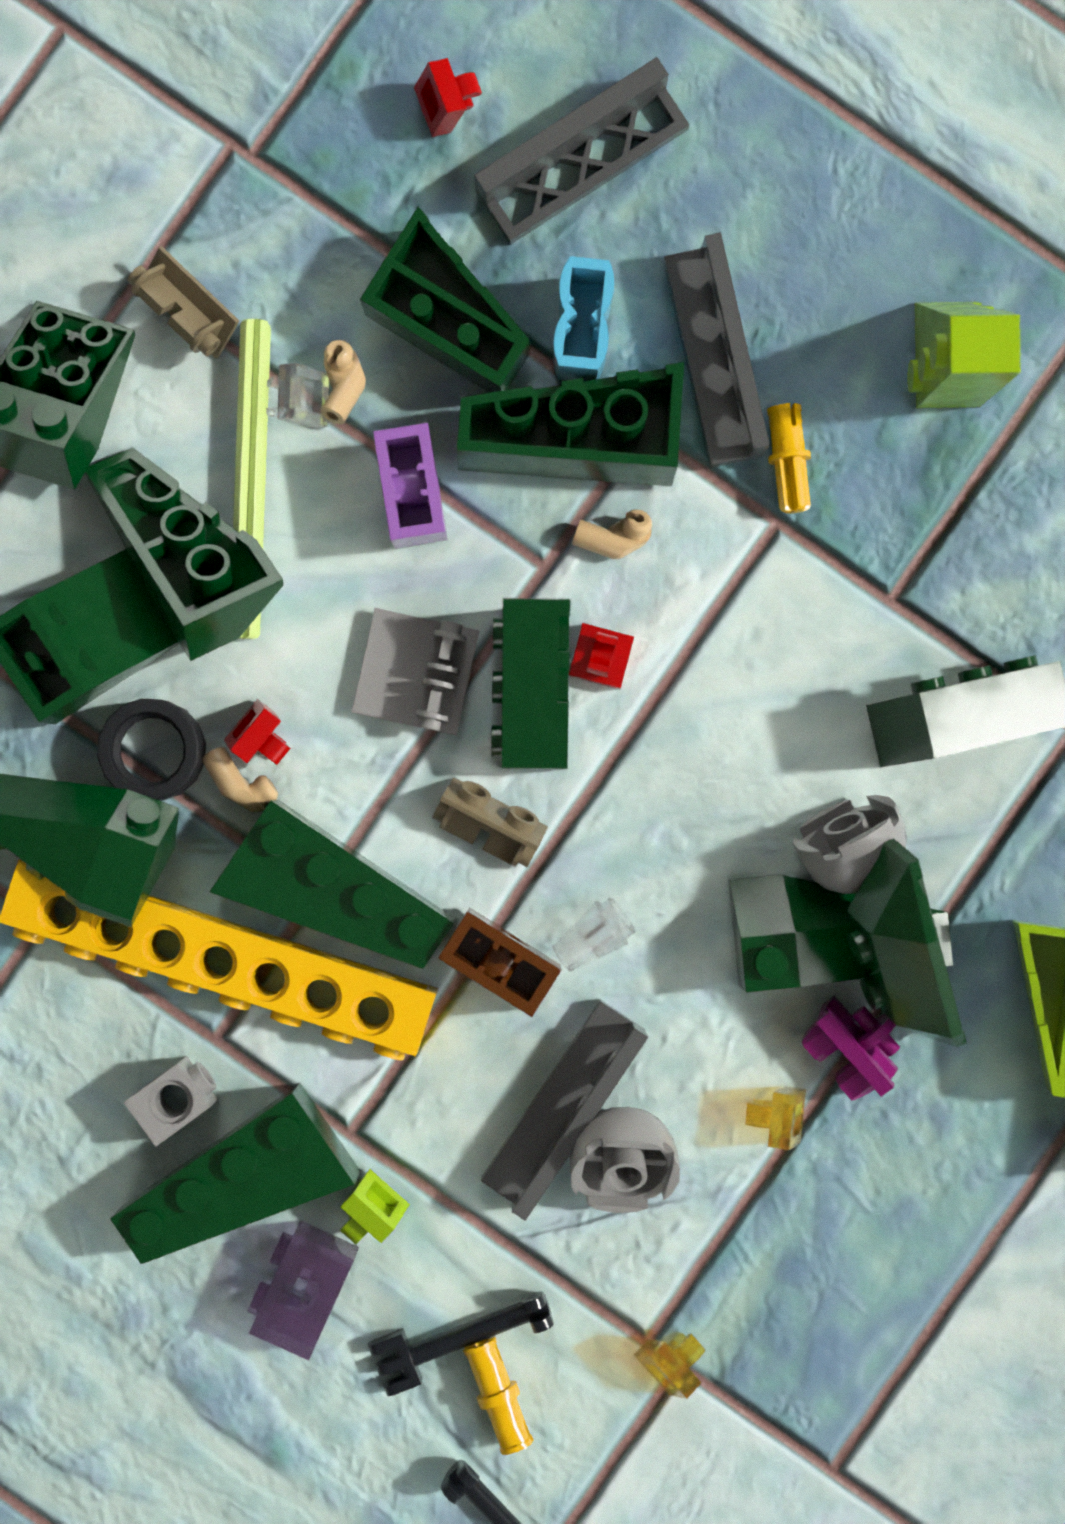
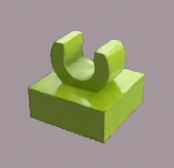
[340,1169,410,1245]

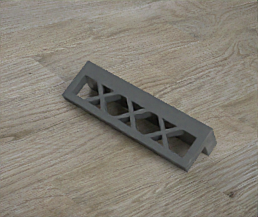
[474,57,690,245]
[663,232,770,469]
[481,999,648,1221]

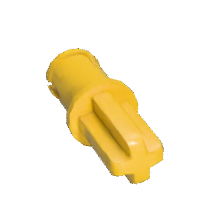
[767,403,811,514]

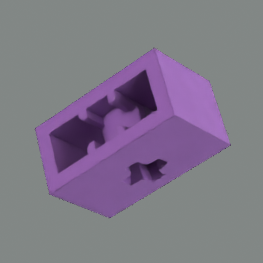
[373,423,448,549]

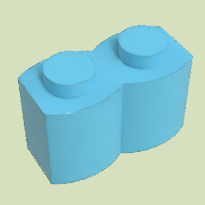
[553,256,614,381]

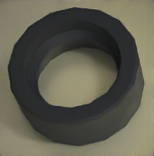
[97,699,206,801]

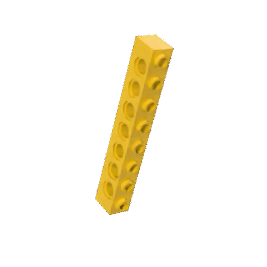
[0,859,438,1060]

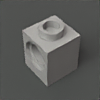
[123,1056,218,1147]

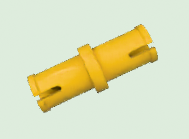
[463,1336,534,1455]

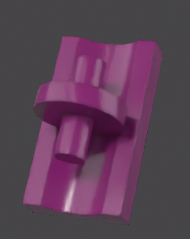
[802,995,900,1101]

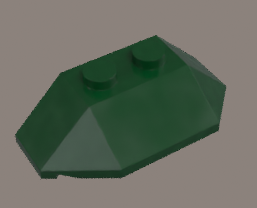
[847,838,967,1048]

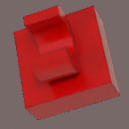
[414,58,482,137]
[569,623,634,690]
[224,699,291,765]

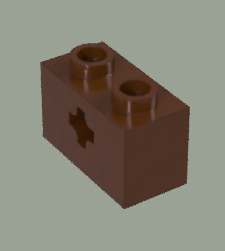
[438,907,561,1017]

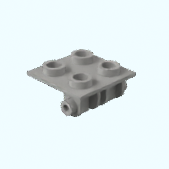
[352,608,479,735]

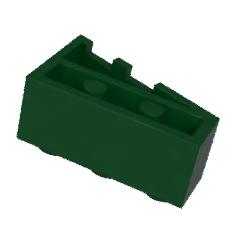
[360,206,530,393]

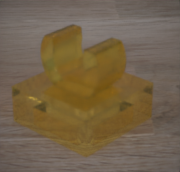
[745,1086,806,1150]
[634,1332,705,1399]

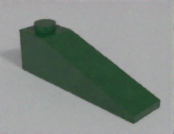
[85,447,284,661]
[0,774,179,927]
[728,874,953,993]

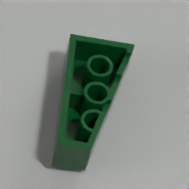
[209,800,456,969]

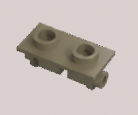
[127,246,239,359]
[432,778,548,867]

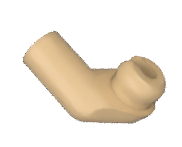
[321,340,366,425]
[572,509,652,559]
[203,747,278,812]

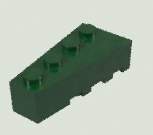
[457,362,684,487]
[110,1083,361,1264]

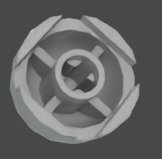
[793,795,907,894]
[570,1107,680,1213]

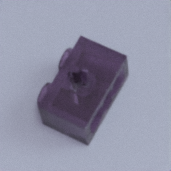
[247,1221,359,1361]

